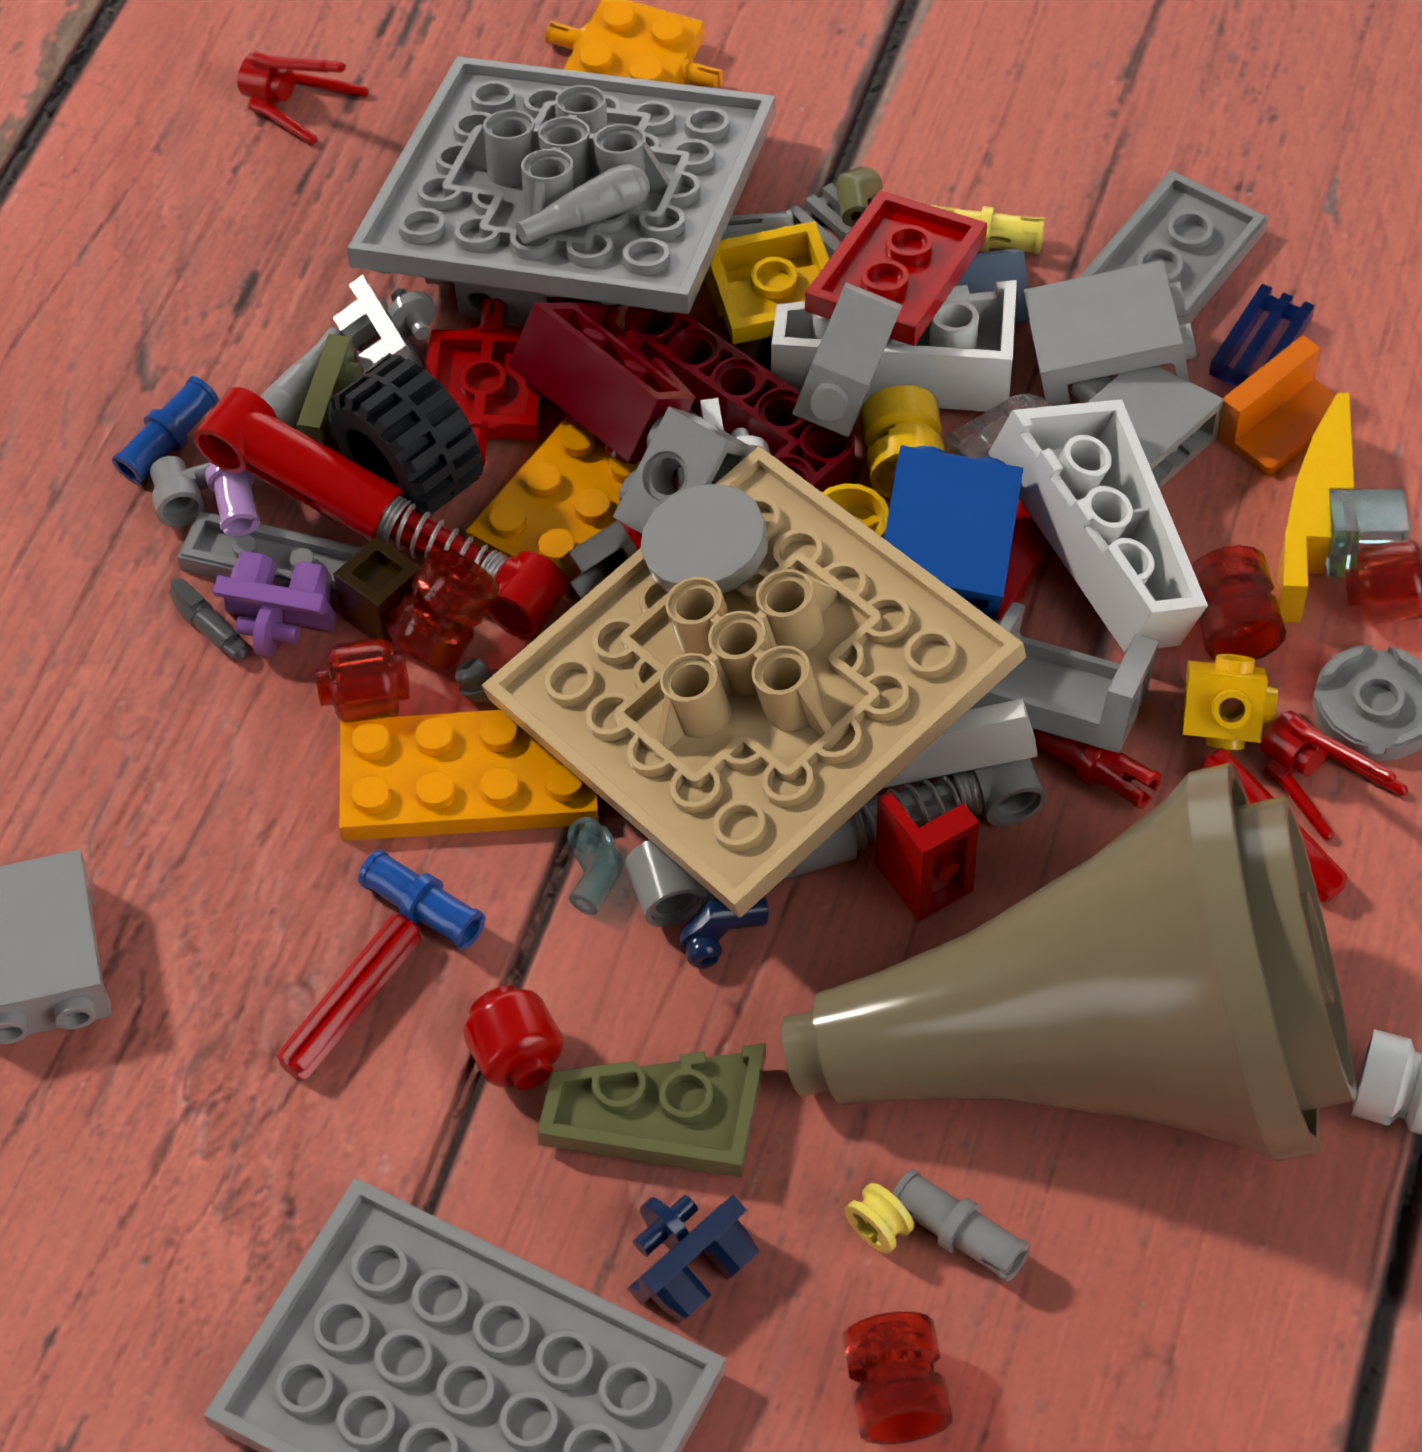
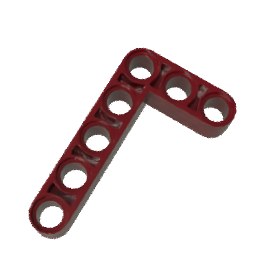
[624,306,855,492]

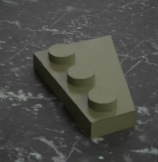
[537,1043,766,1178]

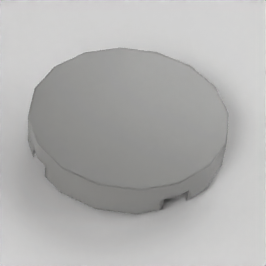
[640,484,768,594]
[1312,645,1422,761]

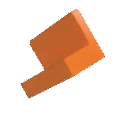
[1217,335,1336,476]

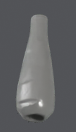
[516,163,650,244]
[260,328,344,429]

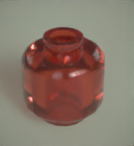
[1345,540,1422,624]
[316,637,411,723]

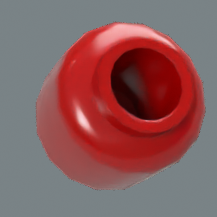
[463,985,564,1090]

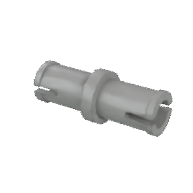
[892,1169,1031,1282]

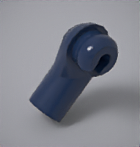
[679,896,769,968]

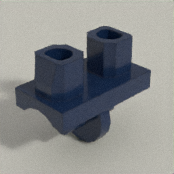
[627,1195,760,1323]

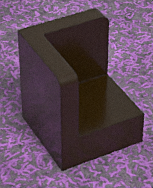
[555,520,638,602]
[333,536,424,648]

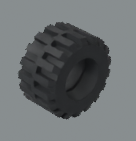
[328,355,483,516]

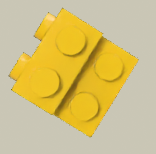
[705,221,829,344]

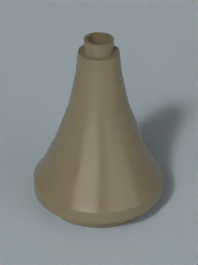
[781,763,1357,1162]

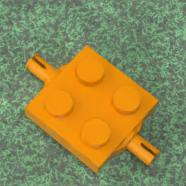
[545,0,723,89]

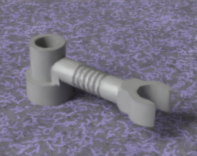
[150,456,209,528]

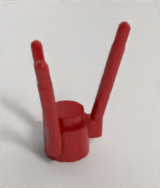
[237,51,369,145]
[1260,710,1408,841]

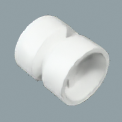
[1351,1029,1422,1135]

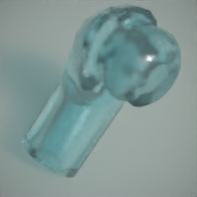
[568,817,624,915]

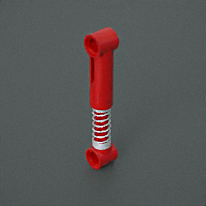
[193,387,568,638]

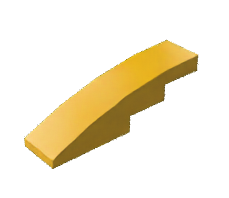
[1275,392,1354,623]

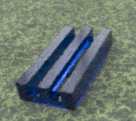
[1209,284,1315,386]

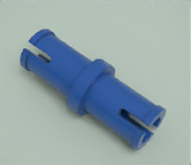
[112,376,219,485]
[358,849,486,949]

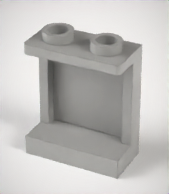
[1023,260,1197,406]
[971,602,1160,753]
[0,849,112,1044]

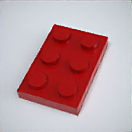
[805,190,987,346]

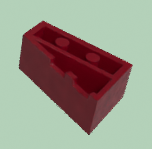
[508,302,696,464]

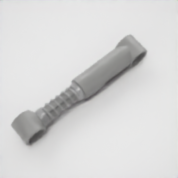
[625,758,1047,927]

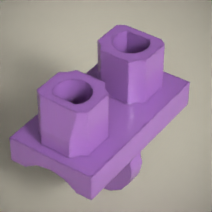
[213,551,337,658]

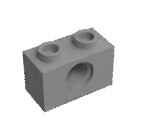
[613,407,753,534]

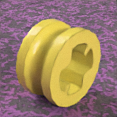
[844,1183,914,1254]

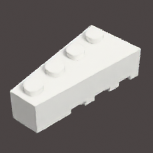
[771,280,1017,413]
[988,399,1208,653]

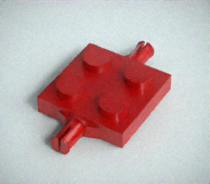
[425,298,543,467]

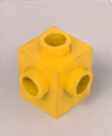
[1181,654,1278,750]

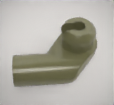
[836,167,883,227]

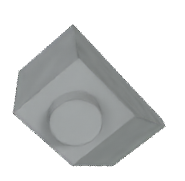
[792,282,903,437]

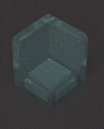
[1326,489,1411,577]

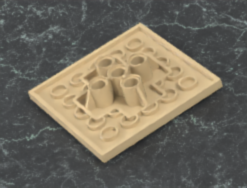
[482,446,1026,918]

